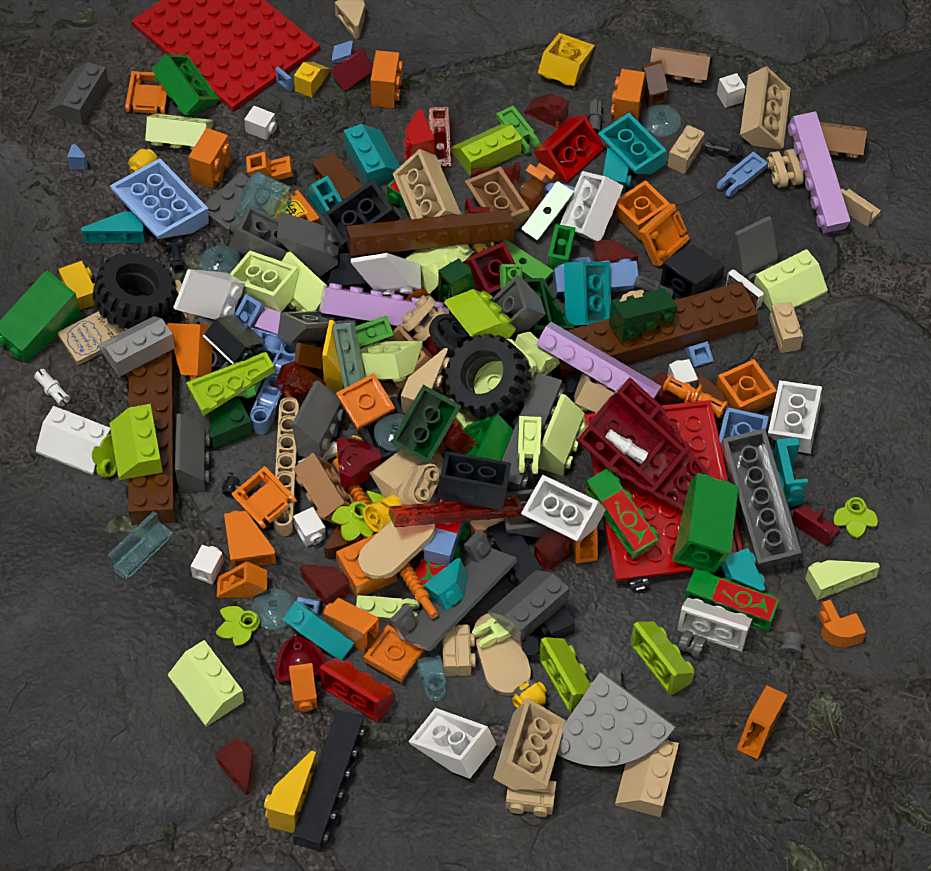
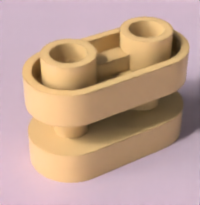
[766,149,804,188]
[401,295,448,342]
[398,464,440,507]

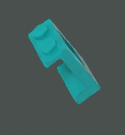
[773,437,808,507]

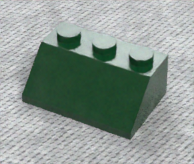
[390,385,462,464]

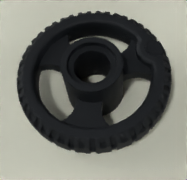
[429,314,473,356]

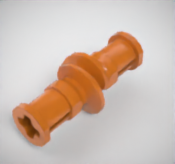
[662,374,728,420]

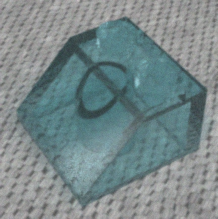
[235,171,291,219]

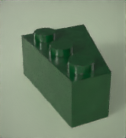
[438,258,475,315]
[523,278,575,340]
[609,288,678,343]
[209,396,253,451]

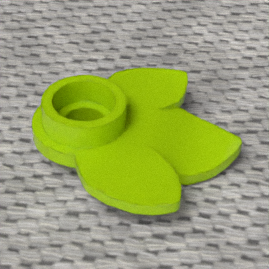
[92,434,117,478]
[833,497,878,538]
[332,501,374,541]
[216,606,260,646]

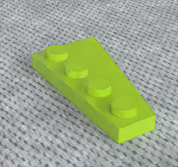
[186,352,275,416]

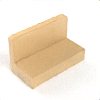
[841,189,881,227]

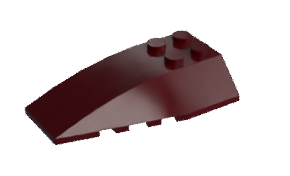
[576,377,711,511]

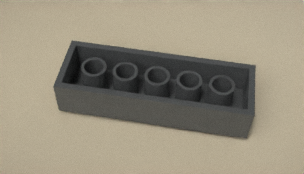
[501,373,564,492]
[721,428,801,569]

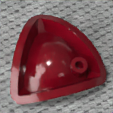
[336,437,381,488]
[275,635,327,682]

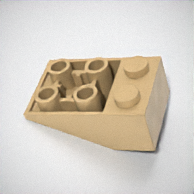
[401,348,450,416]

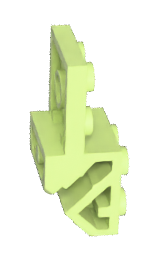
[474,332,560,394]

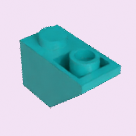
[721,548,766,592]

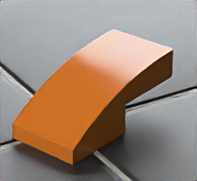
[526,163,560,184]

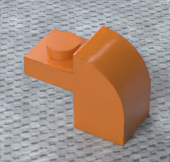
[246,152,293,187]
[818,599,866,648]

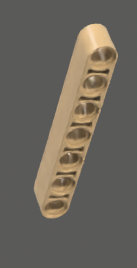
[273,397,299,537]

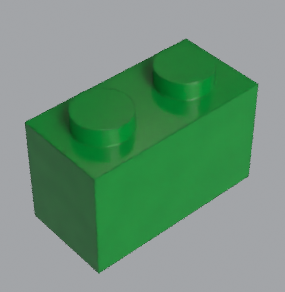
[547,224,576,270]

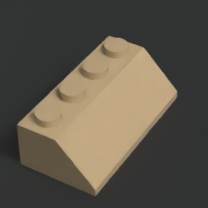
[740,66,791,149]
[393,149,461,219]
[493,698,566,790]

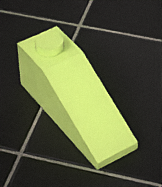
[805,560,880,600]

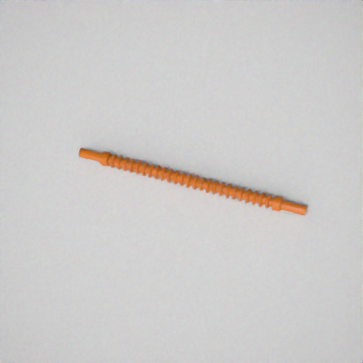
[333,458,438,619]

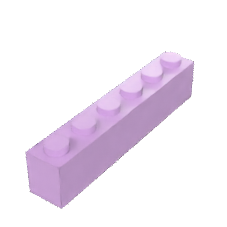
[788,112,850,233]
[319,283,449,332]
[536,322,662,399]

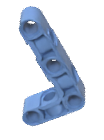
[250,328,298,434]

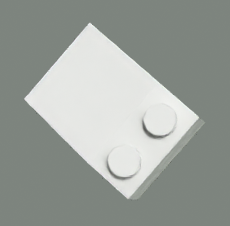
[351,253,421,297]
[174,269,245,319]
[409,708,497,778]

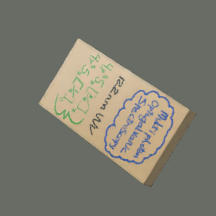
[57,311,128,365]

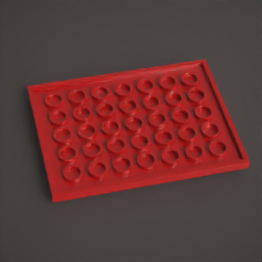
[131,0,320,112]
[583,400,743,582]

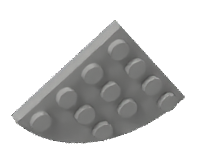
[557,672,677,766]

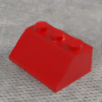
[402,109,435,162]
[533,115,605,183]
[320,657,394,723]

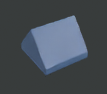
[67,144,88,170]

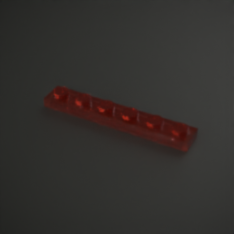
[388,496,523,527]

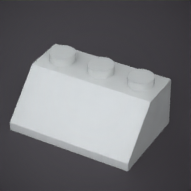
[560,171,623,242]
[768,380,822,454]
[36,406,111,476]
[521,475,606,542]
[677,597,752,652]

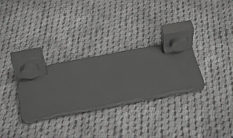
[390,530,517,651]

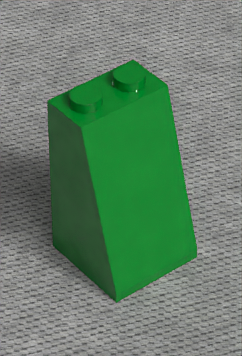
[0,270,81,363]
[672,473,739,574]

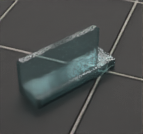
[108,511,173,580]

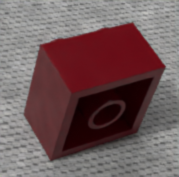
[463,241,523,295]

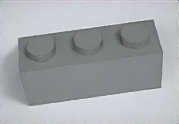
[98,316,175,377]

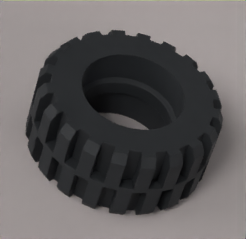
[92,252,176,330]
[445,334,532,420]

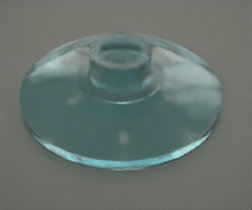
[642,105,681,137]
[200,245,241,274]
[374,414,405,452]
[251,589,295,630]

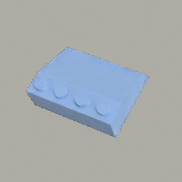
[110,158,209,239]

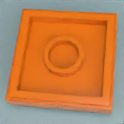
[336,373,395,430]
[363,625,426,683]

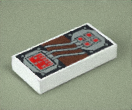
[726,269,764,309]

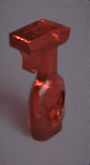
[470,162,520,184]

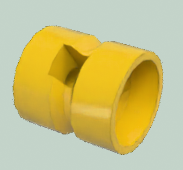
[363,494,405,532]

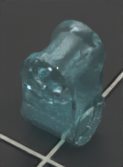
[417,654,446,701]

